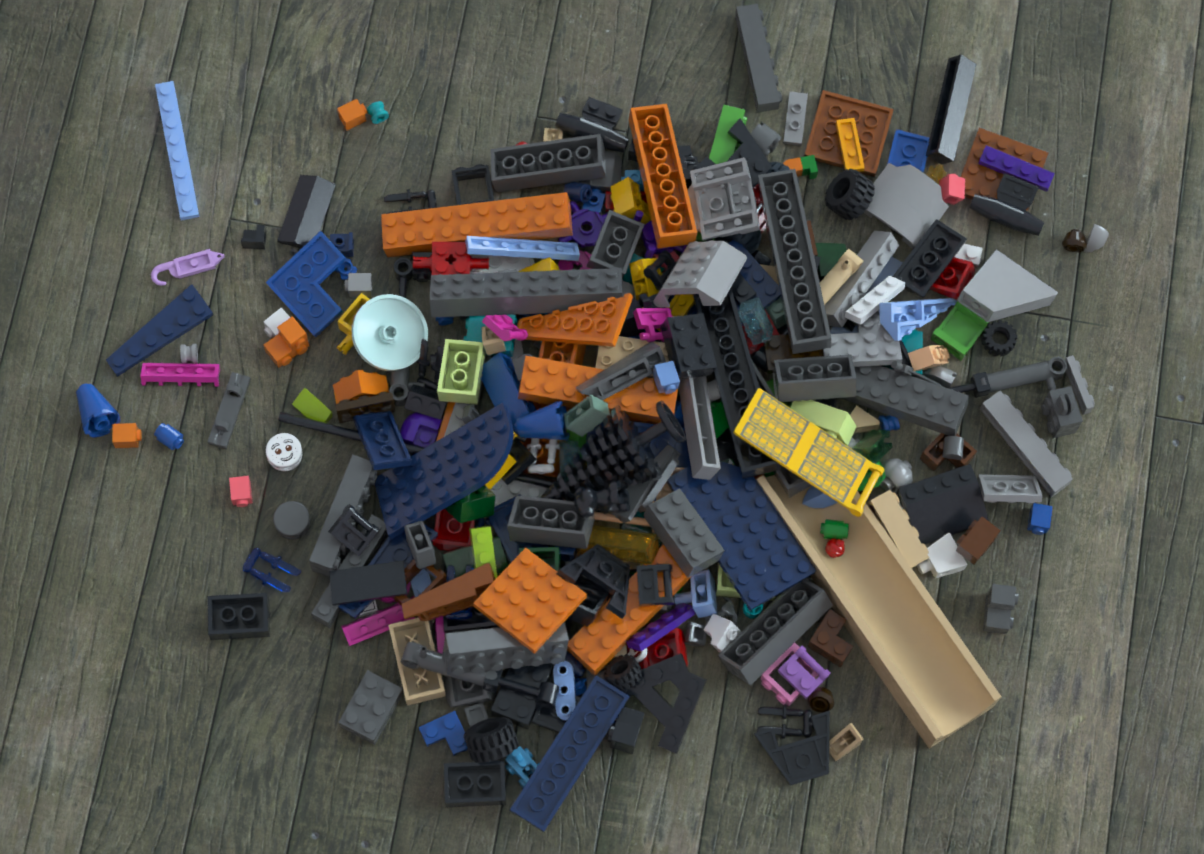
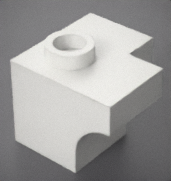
[704,614,741,652]

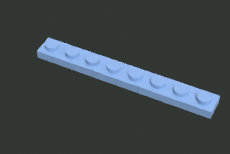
[155,81,199,221]

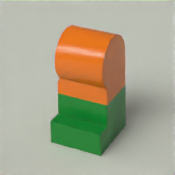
[783,155,818,179]

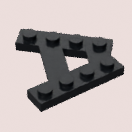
[619,653,707,753]

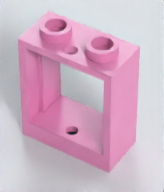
[760,643,819,706]

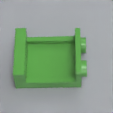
[930,301,989,361]

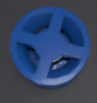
[879,415,900,434]

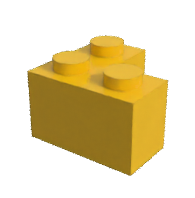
[610,177,651,225]

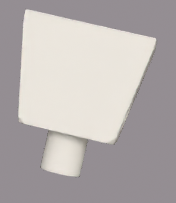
[917,532,967,578]

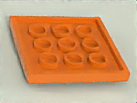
[473,548,587,654]

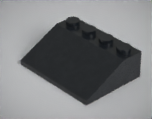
[896,464,989,544]

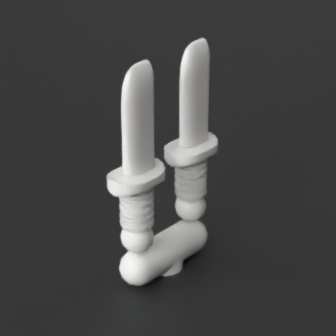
[527,438,560,474]

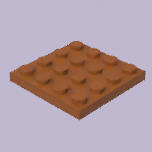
[804,90,894,177]
[961,128,1049,211]

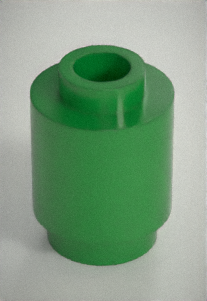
[820,519,849,540]

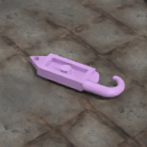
[151,249,225,286]

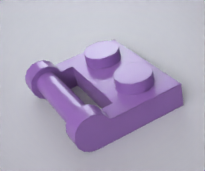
[777,645,831,699]

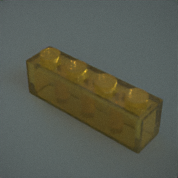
[577,525,659,565]

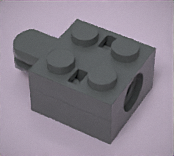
[1041,386,1083,438]

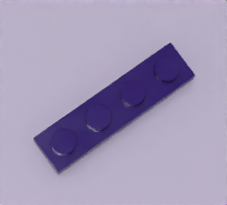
[978,145,1055,192]
[626,603,696,651]

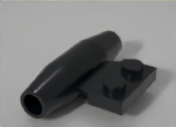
[555,97,629,153]
[969,173,1044,236]

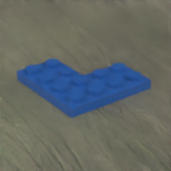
[266,231,347,337]

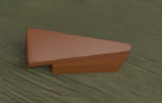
[402,563,496,621]

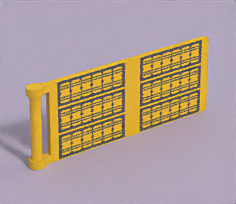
[733,388,884,517]

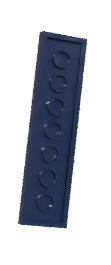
[510,675,630,832]

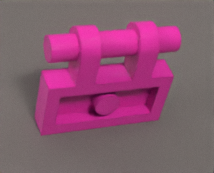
[633,308,672,342]

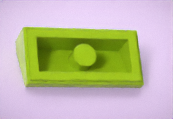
[292,388,333,423]

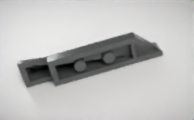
[576,342,666,400]
[611,445,681,523]

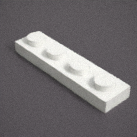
[845,276,905,325]

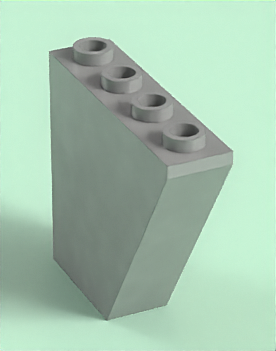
[957,250,1058,322]

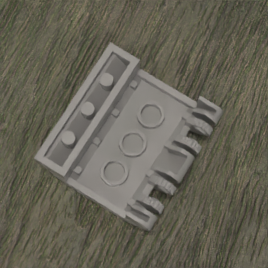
[654,240,747,307]

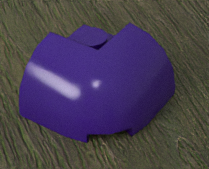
[400,412,443,448]

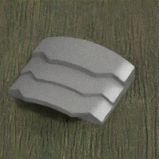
[687,157,760,241]
[864,163,949,249]

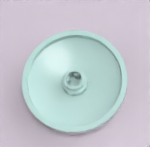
[352,294,428,371]

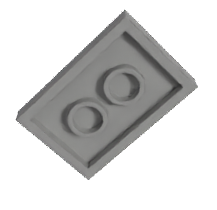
[978,475,1042,503]

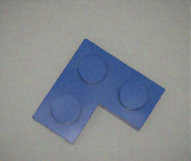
[419,711,468,756]

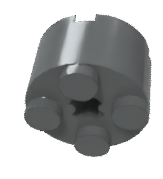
[751,122,782,158]

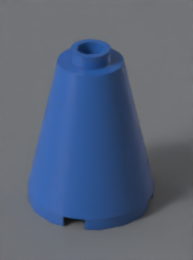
[76,384,121,438]
[514,401,570,440]

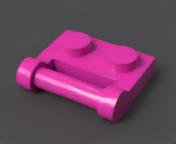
[482,314,528,341]

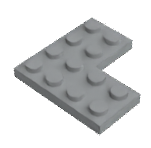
[823,309,902,367]

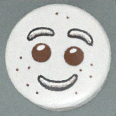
[266,433,303,471]

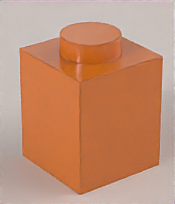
[337,99,367,131]
[112,423,142,448]

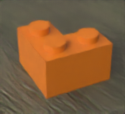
[264,316,309,368]
[333,370,389,404]

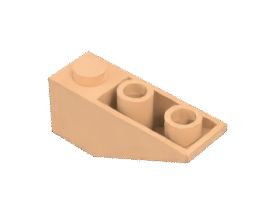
[908,345,950,371]

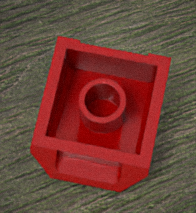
[930,257,975,300]
[433,509,476,551]
[638,628,688,669]

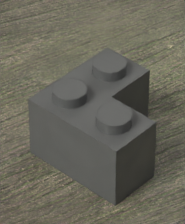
[983,584,1019,634]

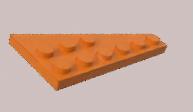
[517,293,633,347]

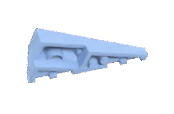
[879,298,957,341]

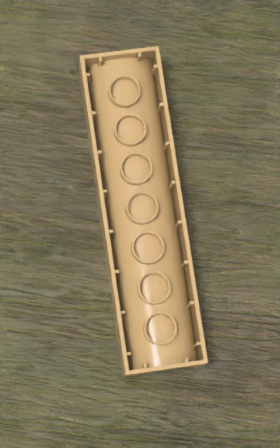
[756,475,1001,749]

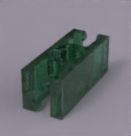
[852,430,893,464]

